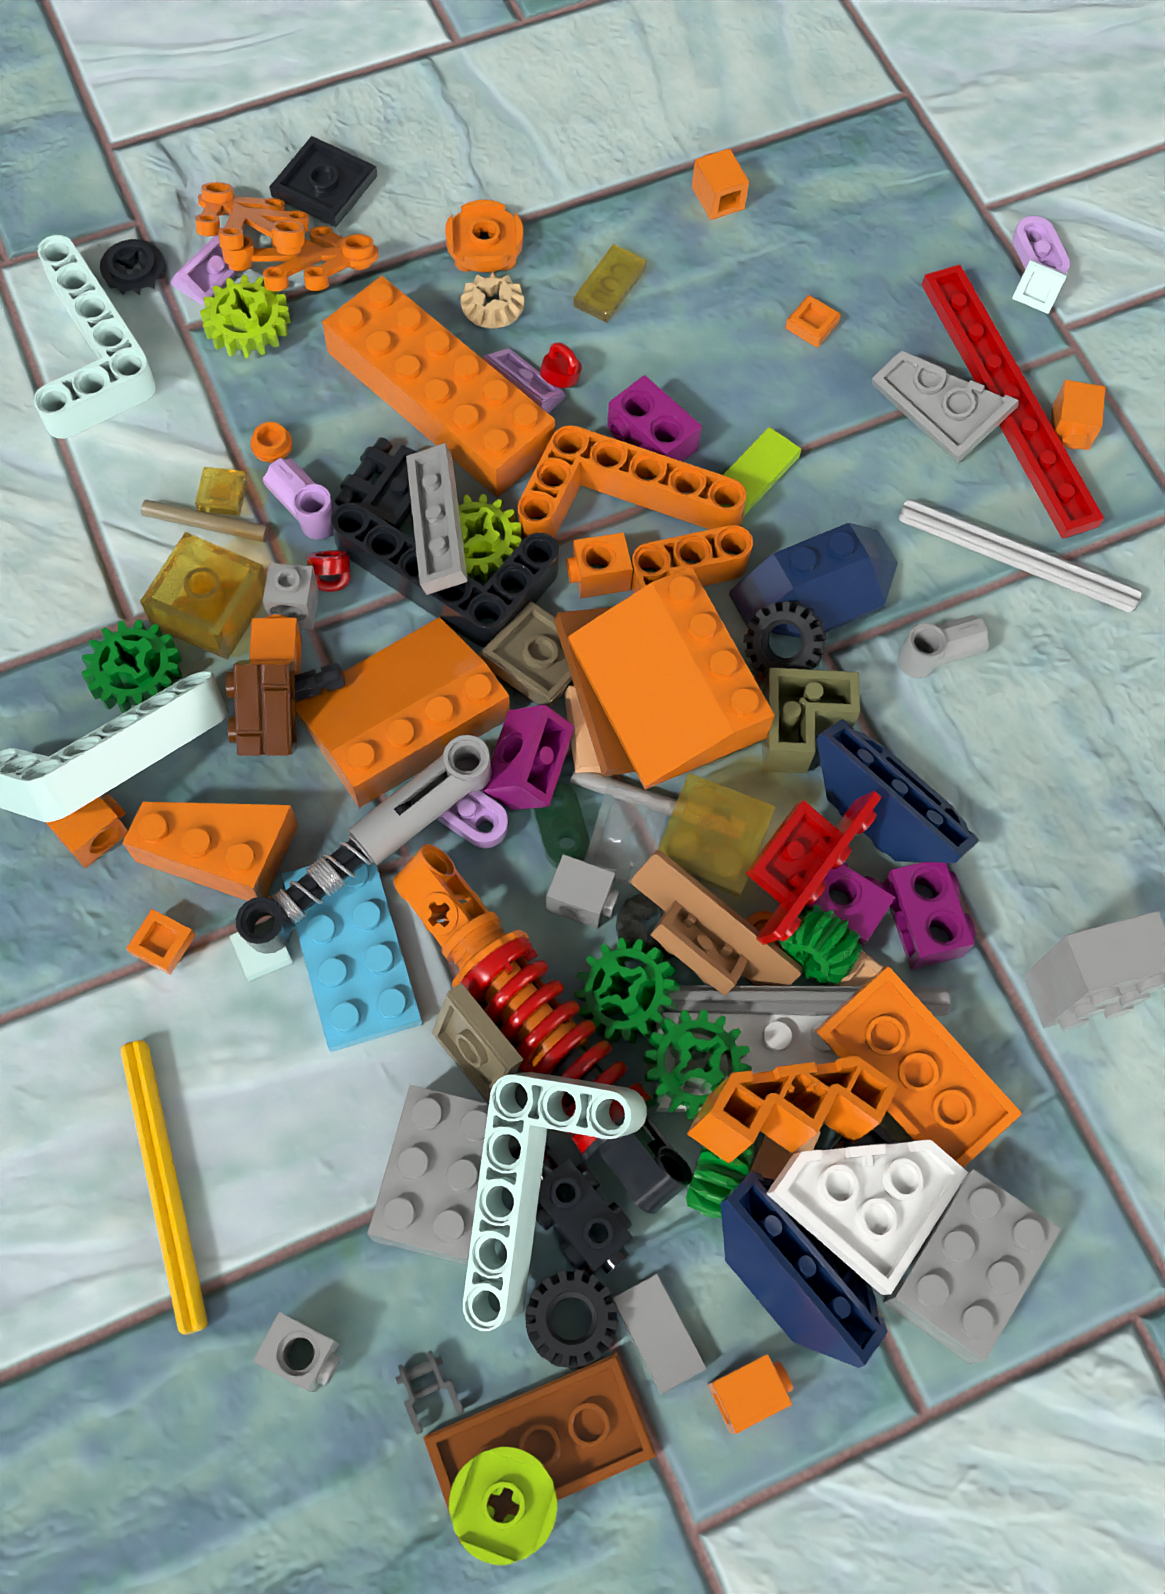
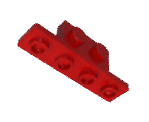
[745,791,882,945]

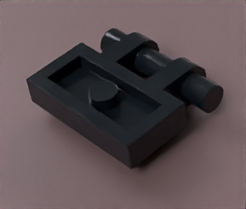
[335,437,417,530]

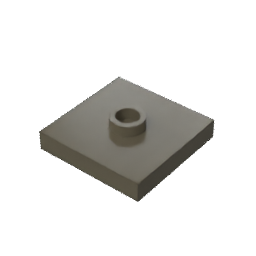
[479,601,574,708]
[432,983,523,1103]

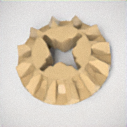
[461,271,524,329]

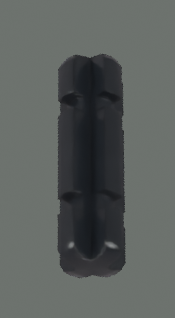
[295,663,345,702]

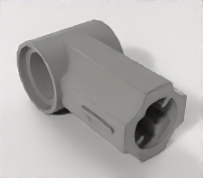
[897,615,990,678]

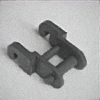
[395,1350,464,1435]

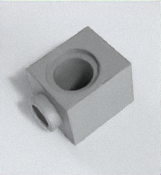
[263,563,319,630]
[546,855,620,929]
[252,1312,341,1392]

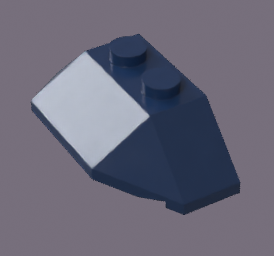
[729,522,898,638]
[817,719,980,863]
[721,1170,888,1368]

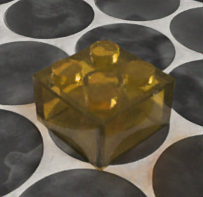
[140,532,266,660]
[657,773,776,898]

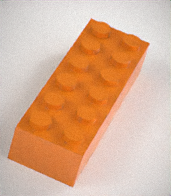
[322,275,555,497]

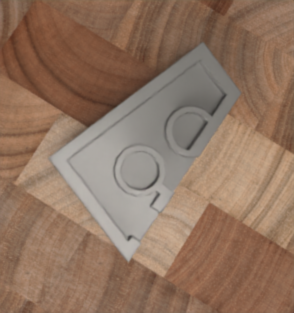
[872,350,1019,463]

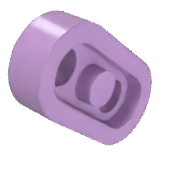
[1012,216,1070,273]
[437,790,508,848]

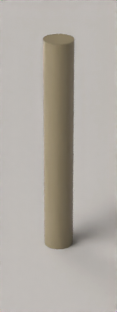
[141,499,269,543]

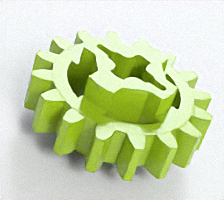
[200,275,291,358]
[458,494,522,583]

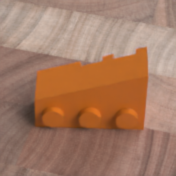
[122,801,298,901]

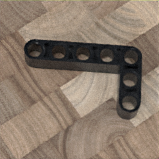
[331,503,559,648]

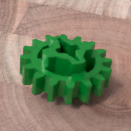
[81,619,182,714]
[574,938,680,1044]
[643,1009,752,1119]

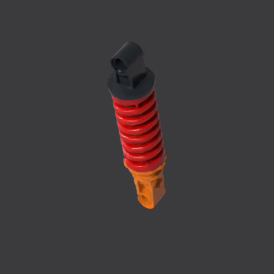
[393,844,692,1214]

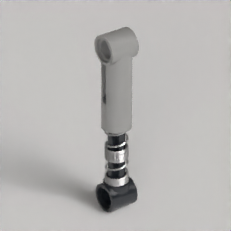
[236,735,492,954]

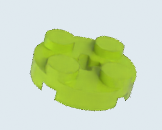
[449,1447,557,1565]

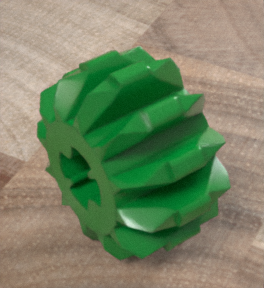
[778,904,863,985]
[686,1145,754,1219]

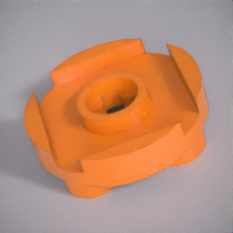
[445,200,523,272]

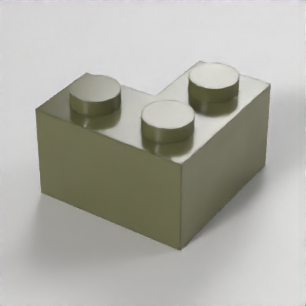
[762,668,860,773]

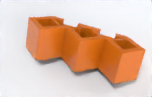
[687,1056,899,1164]

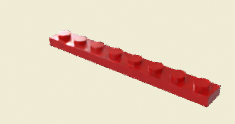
[922,264,1104,539]

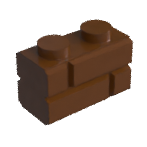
[226,660,297,756]

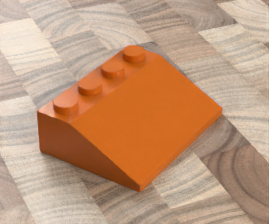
[568,566,775,790]
[295,617,510,808]

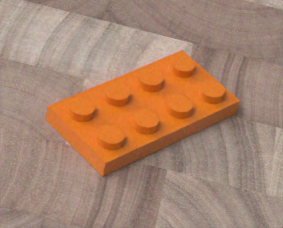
[814,966,1022,1168]

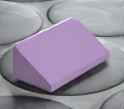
[170,226,239,306]
[483,348,566,413]

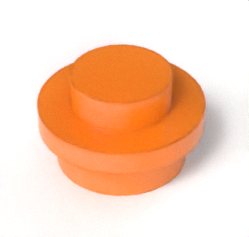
[250,422,293,463]

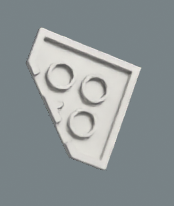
[766,1140,968,1295]

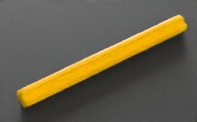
[120,1040,208,1335]

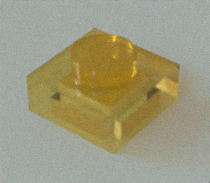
[195,467,248,516]

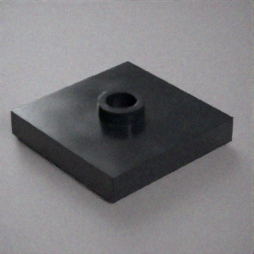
[269,136,377,228]

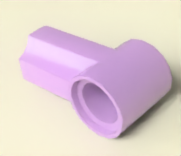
[263,458,335,540]

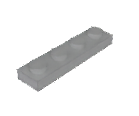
[406,443,468,595]

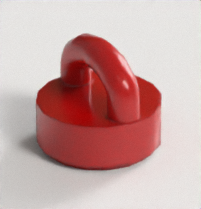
[540,342,582,388]
[307,550,350,592]

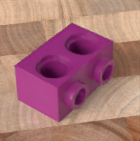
[607,375,702,462]
[883,862,976,970]

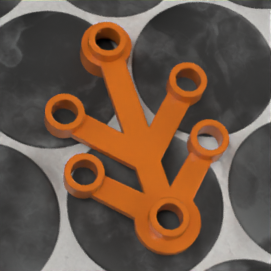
[195,182,309,255]
[222,226,379,291]

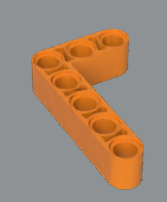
[517,425,746,540]
[631,525,753,594]

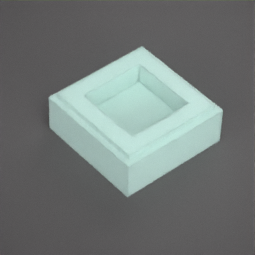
[1012,259,1068,314]
[230,917,293,982]

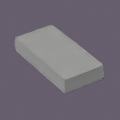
[613,1274,707,1395]

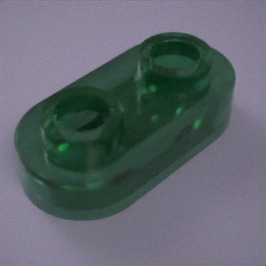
[533,781,590,868]

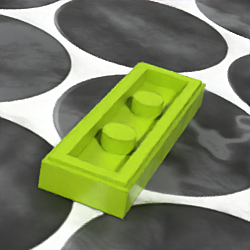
[720,427,802,516]

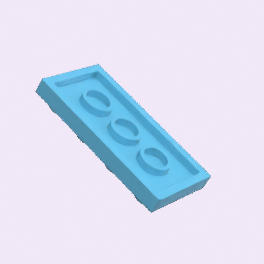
[282,863,423,1053]

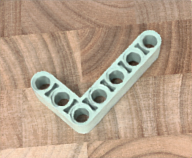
[33,235,156,439]
[0,671,229,822]
[463,1072,647,1331]

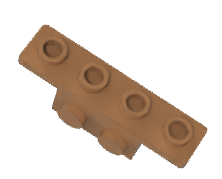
[631,850,803,996]

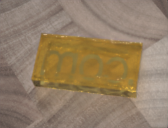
[573,244,647,323]

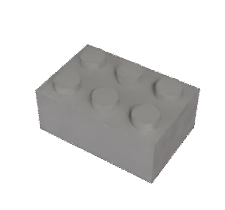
[1023,911,1165,1031]
[367,1085,489,1265]
[883,1169,1061,1364]

